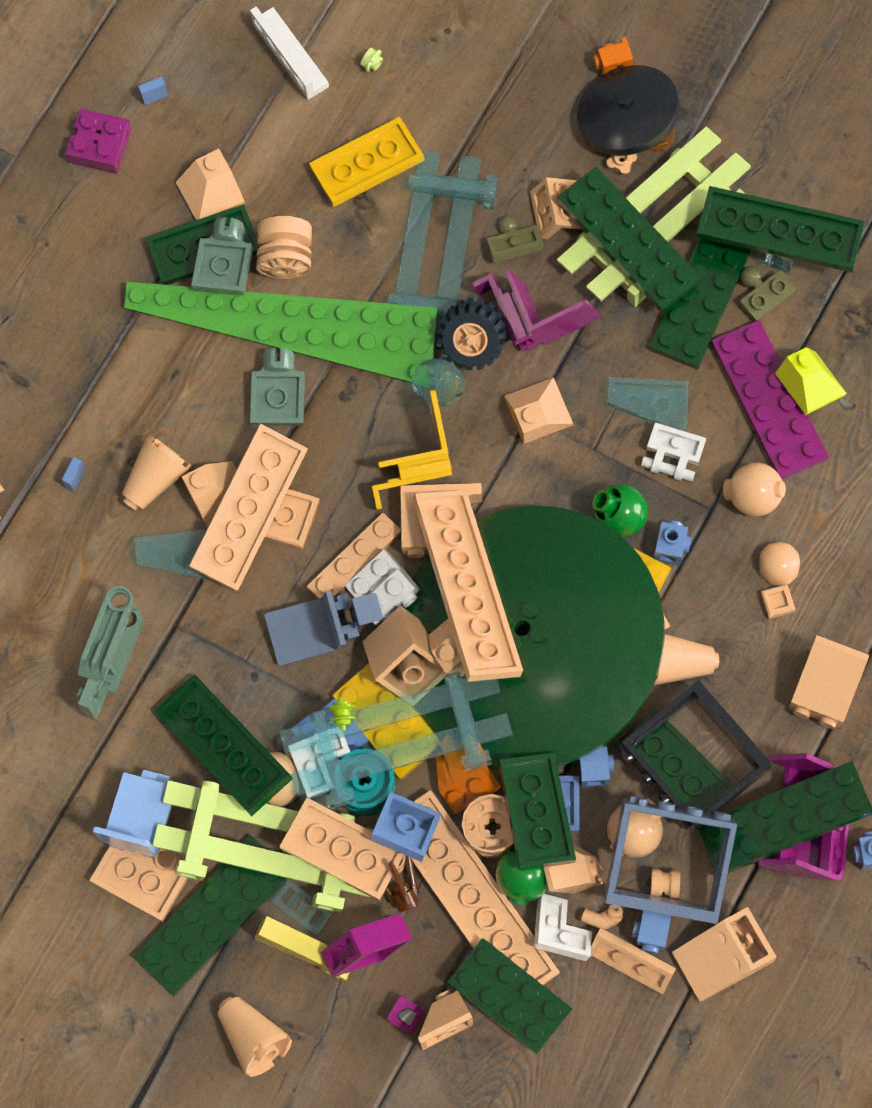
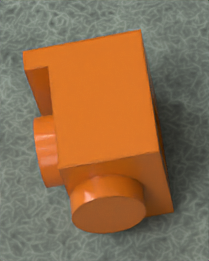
[593,37,633,75]

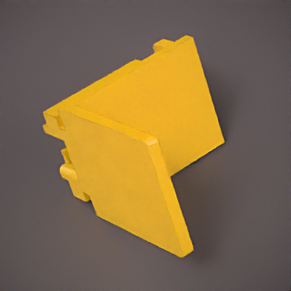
[372,390,452,510]

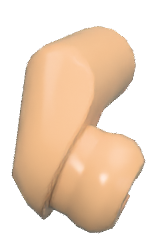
[581,905,623,930]

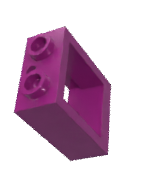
[320,913,413,978]

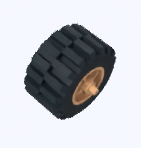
[438,298,507,371]

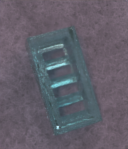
[269,879,333,936]

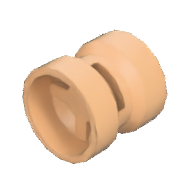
[650,869,680,899]

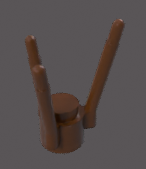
[385,855,420,912]

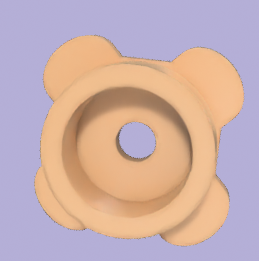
[607,154,637,174]

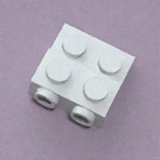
[345,549,421,626]

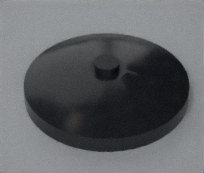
[577,65,680,156]

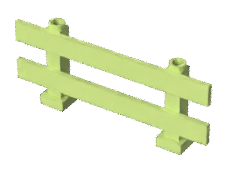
[557,127,751,307]
[152,781,374,913]

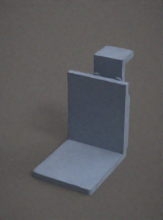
[264,591,383,666]

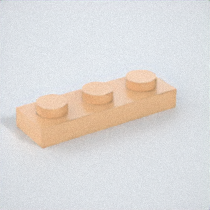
[591,928,676,994]

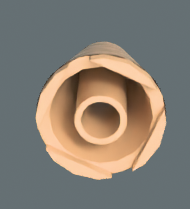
[122,434,192,510]
[653,634,719,686]
[218,997,292,1077]

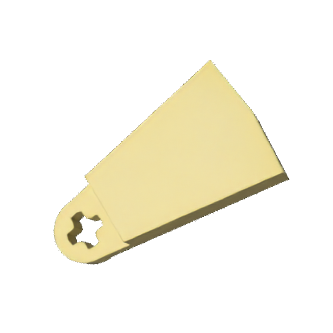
[255,916,350,981]

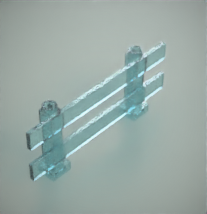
[387,151,498,349]
[280,672,513,810]

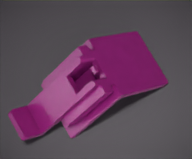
[471,270,601,351]

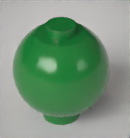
[592,484,648,538]
[495,848,548,905]

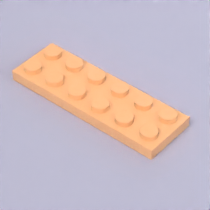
[188,424,308,592]

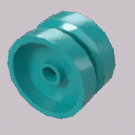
[333,748,396,816]

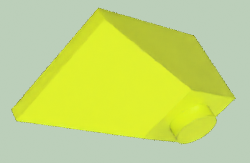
[775,347,847,415]

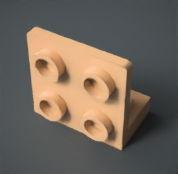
[530,177,582,239]

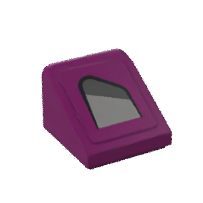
[386,995,426,1036]

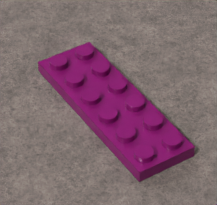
[711,320,829,480]

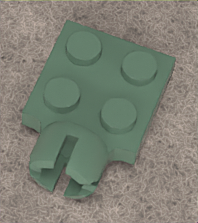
[191,217,253,295]
[250,348,305,426]

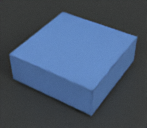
[138,77,168,105]
[62,457,86,492]

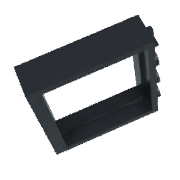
[621,680,772,833]

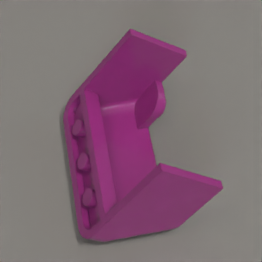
[758,753,849,881]

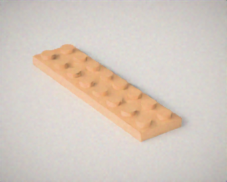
[413,490,523,682]
[412,790,560,985]

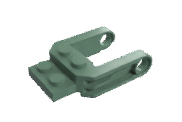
[76,586,144,721]

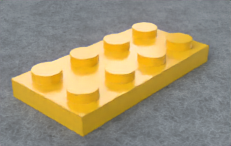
[309,117,425,207]
[333,663,441,779]

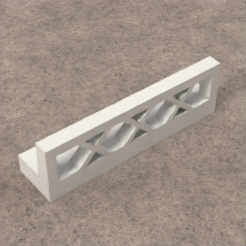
[250,7,329,100]

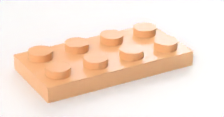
[280,798,404,901]

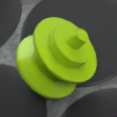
[327,697,356,731]

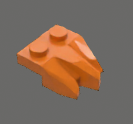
[436,733,501,814]

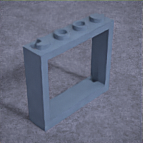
[604,796,737,924]

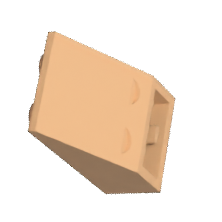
[672,907,776,1002]

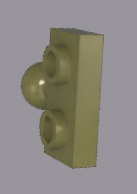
[486,216,544,263]
[738,266,797,322]

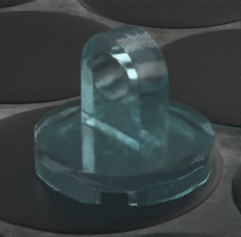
[412,355,465,407]

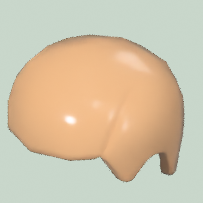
[759,542,800,586]

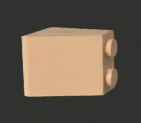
[363,606,448,707]
[789,635,869,729]

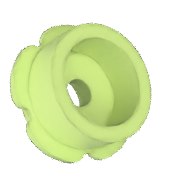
[360,48,383,72]

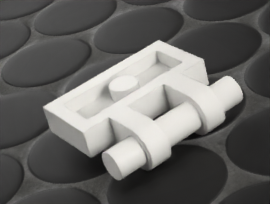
[641,423,706,482]

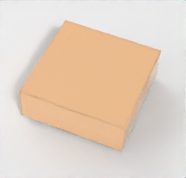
[761,584,795,619]

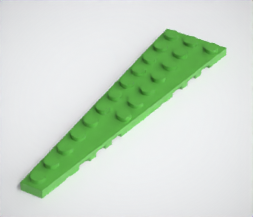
[124,282,438,387]

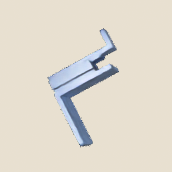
[92,769,173,858]

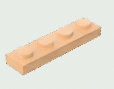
[307,513,401,599]

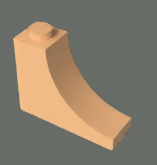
[401,483,482,559]

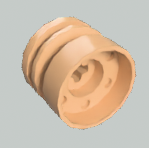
[257,216,312,279]
[462,794,515,859]

